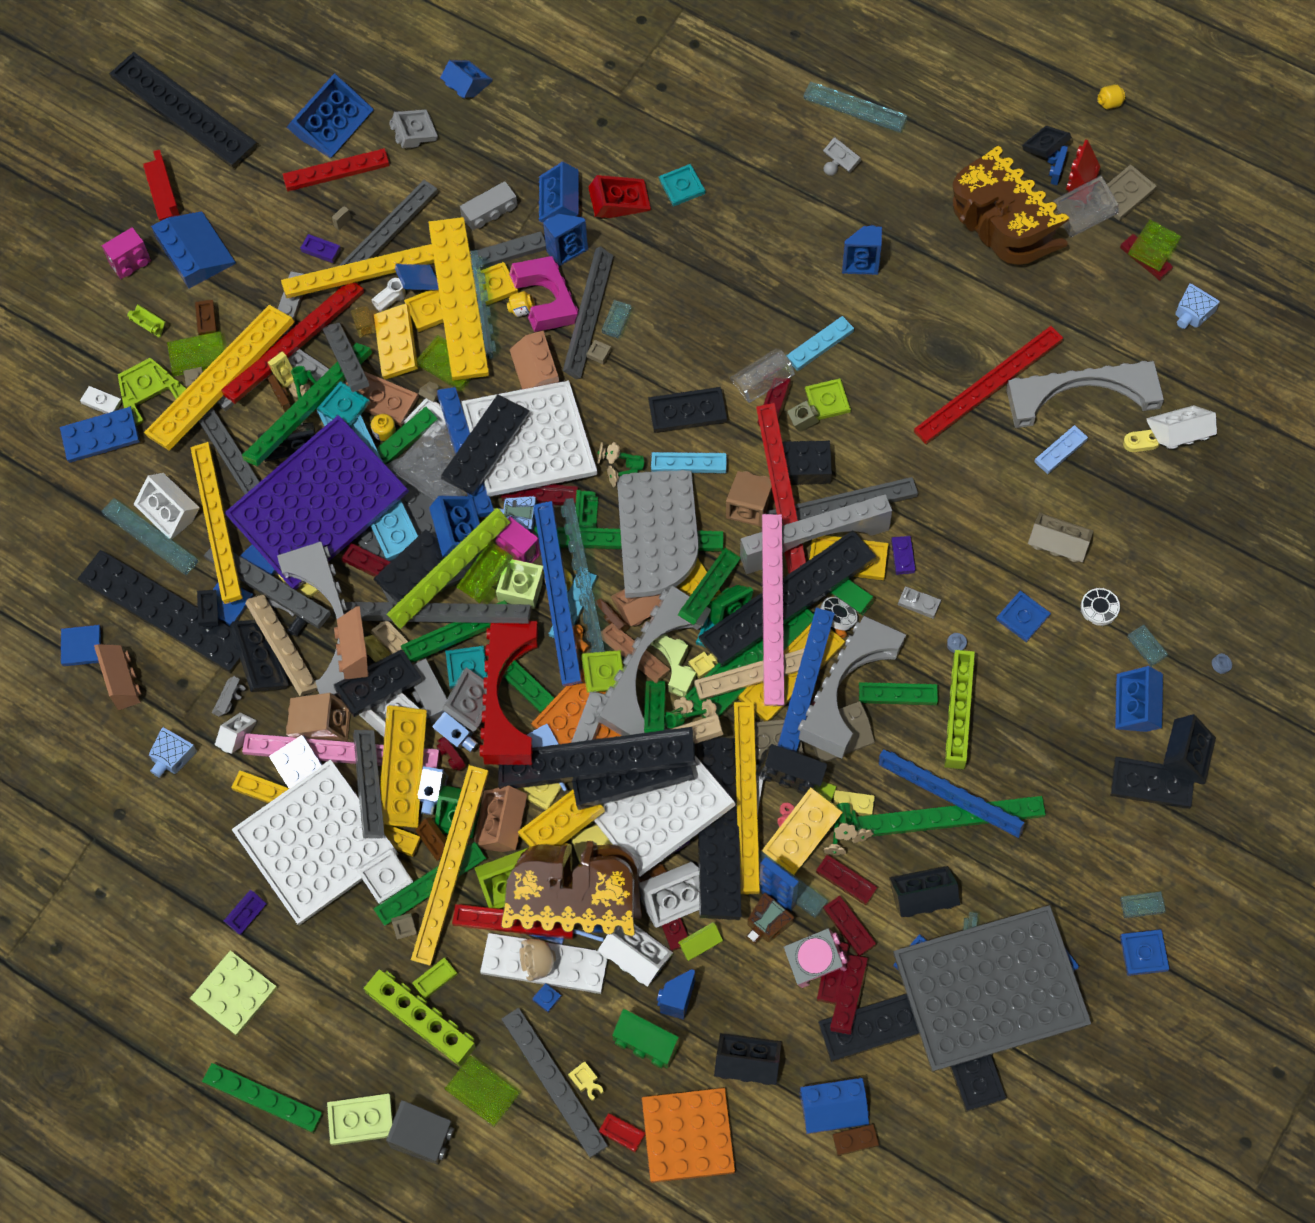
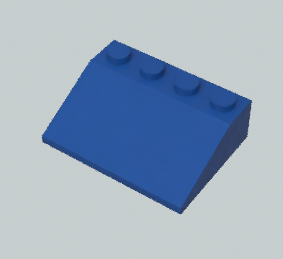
[287,73,374,158]
[151,211,236,289]

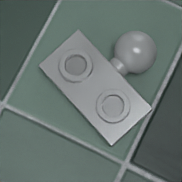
[823,137,861,176]

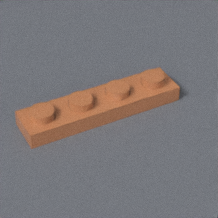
[599,623,670,683]

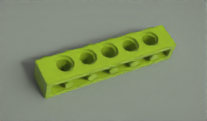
[944,650,975,769]
[363,969,476,1067]

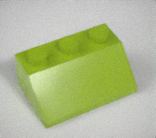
[475,848,528,909]

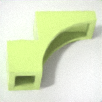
[650,634,696,697]

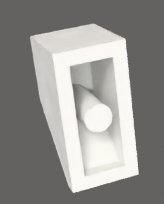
[215,713,256,754]

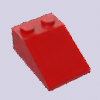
[588,175,651,218]

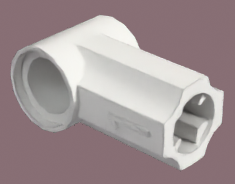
[371,278,406,312]

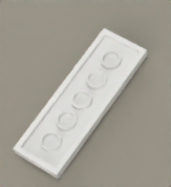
[480,933,608,994]

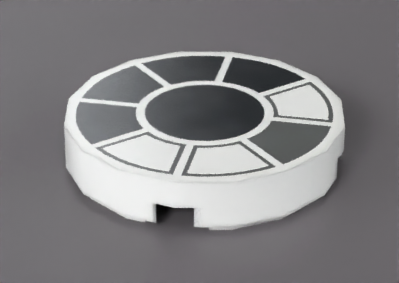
[1081,588,1120,626]
[820,597,857,630]

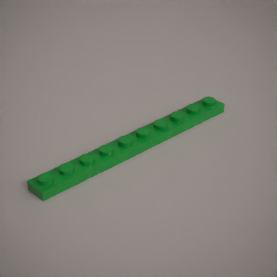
[242,343,372,466]
[534,527,723,552]
[847,796,1045,839]

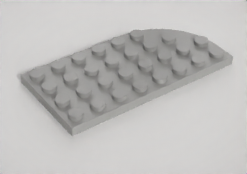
[617,470,698,598]

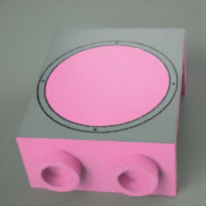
[784,928,848,988]

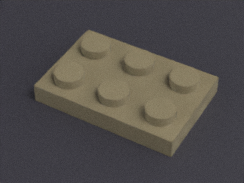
[1093,164,1157,221]
[754,719,803,762]

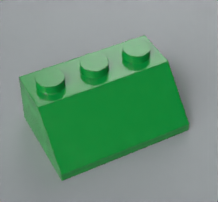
[612,1008,679,1069]

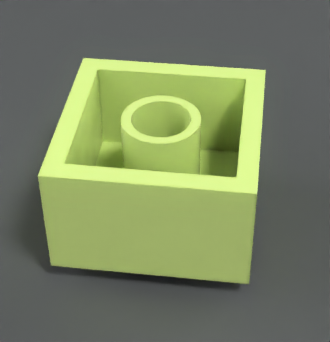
[496,558,545,609]

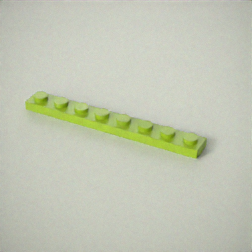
[386,508,510,629]

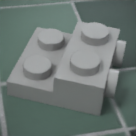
[390,110,438,148]

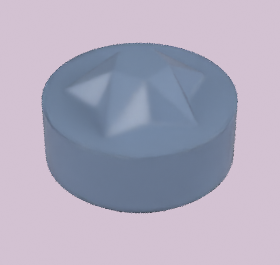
[947,633,967,653]
[1212,654,1232,674]

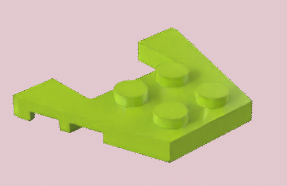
[118,358,186,426]

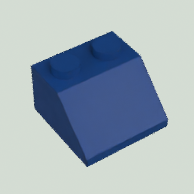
[440,60,493,98]
[657,969,695,1020]

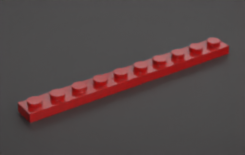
[221,282,364,404]
[914,326,1063,444]
[756,403,806,574]

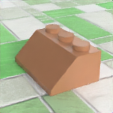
[509,331,559,389]
[610,587,676,626]
[334,606,368,679]
[94,644,142,710]
[473,786,527,852]

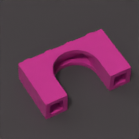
[509,256,578,332]

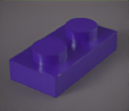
[300,234,341,263]
[891,536,915,575]
[224,890,266,935]

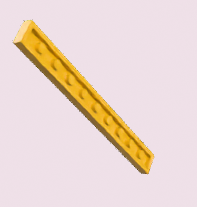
[281,244,434,299]
[190,442,243,604]
[734,702,760,894]
[411,765,489,966]
[231,771,421,857]

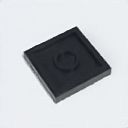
[1022,126,1072,158]

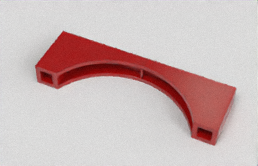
[480,621,538,765]

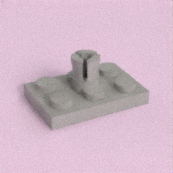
[442,667,487,732]

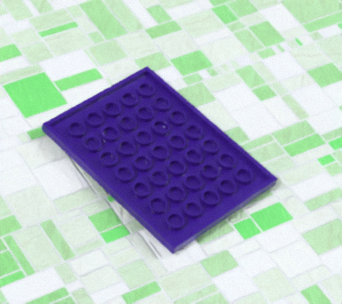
[224,415,409,590]

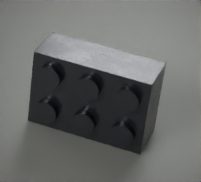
[782,440,832,485]
[756,744,827,795]

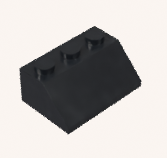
[258,422,316,462]
[1163,714,1216,785]
[889,866,960,917]
[714,1033,782,1085]

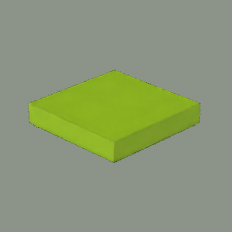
[805,378,851,420]
[582,650,623,693]

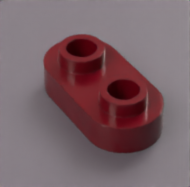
[436,736,466,771]

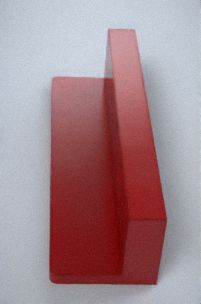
[143,149,180,221]

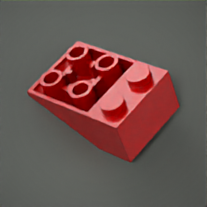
[1066,139,1101,204]

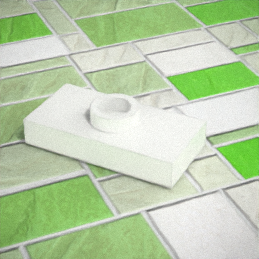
[80,386,122,414]

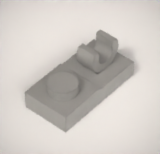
[898,586,941,619]
[212,676,246,717]

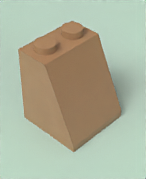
[726,471,773,527]
[286,693,350,742]

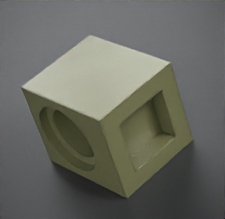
[787,401,819,432]

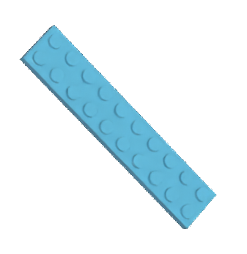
[316,406,418,561]

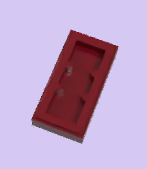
[661,918,688,951]

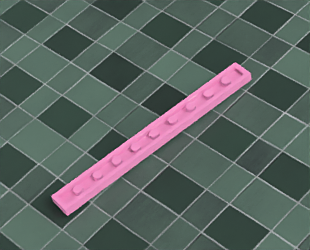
[762,514,784,706]
[242,733,440,770]

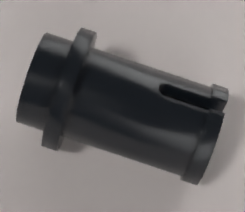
[287,615,308,637]

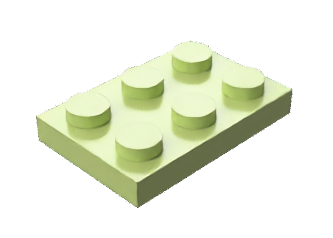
[327,1094,393,1146]

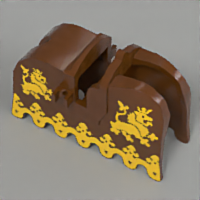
[953,146,1069,265]
[501,841,642,936]

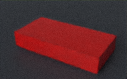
[598,1113,645,1153]

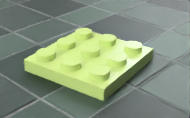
[190,951,278,1036]

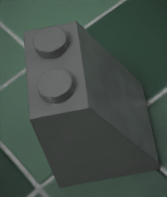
[386,1100,455,1165]

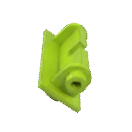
[127,305,166,338]

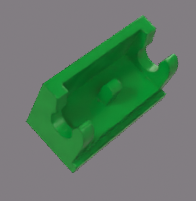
[574,490,598,528]
[830,580,874,615]

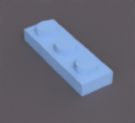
[1035,425,1088,474]

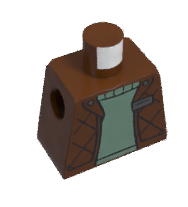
[746,893,794,945]

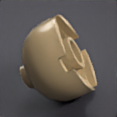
[519,939,556,981]

